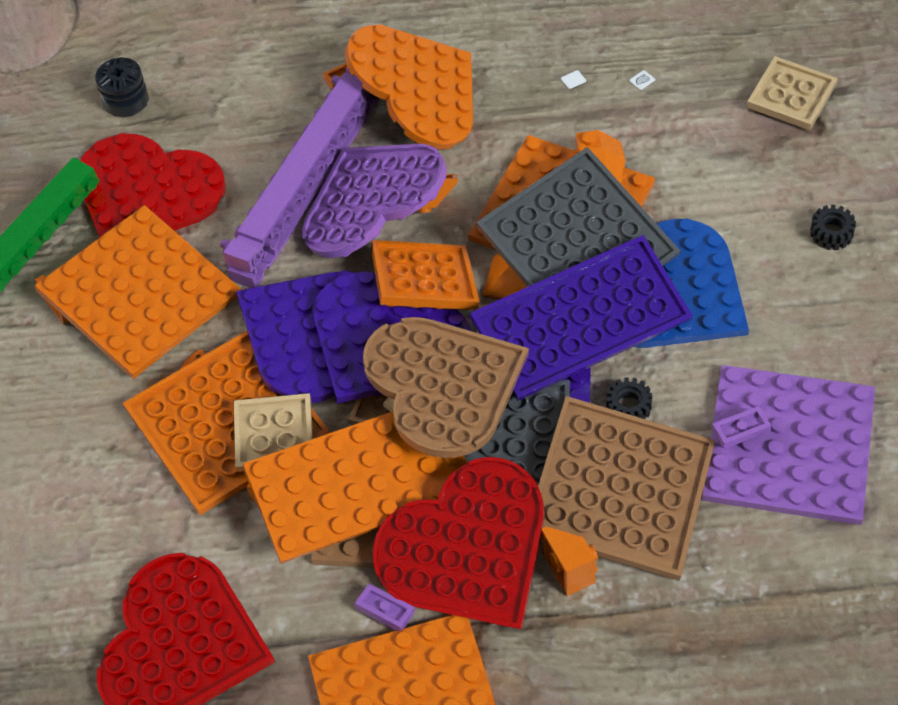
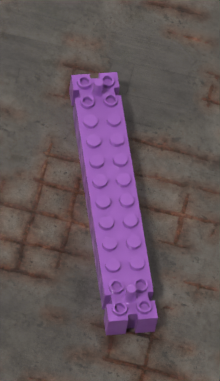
[220,67,381,288]

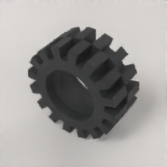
[810,204,856,250]
[606,377,652,419]

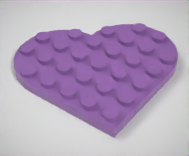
[302,144,447,258]

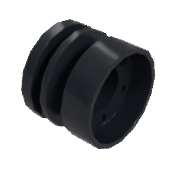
[95,57,149,117]

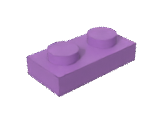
[712,406,771,449]
[354,584,415,632]

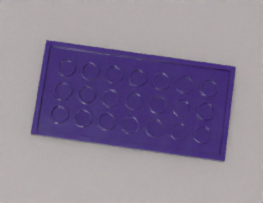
[470,235,693,401]

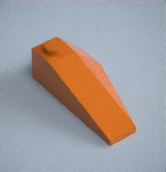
[575,130,625,185]

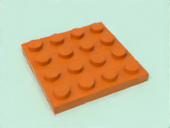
[371,240,480,310]

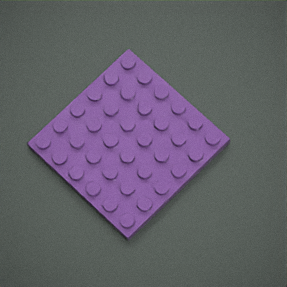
[702,365,875,525]

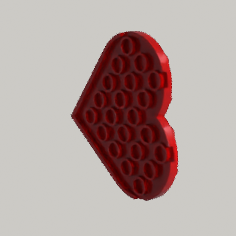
[80,133,226,238]
[373,457,545,629]
[96,553,275,705]

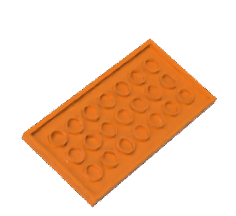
[243,411,467,564]

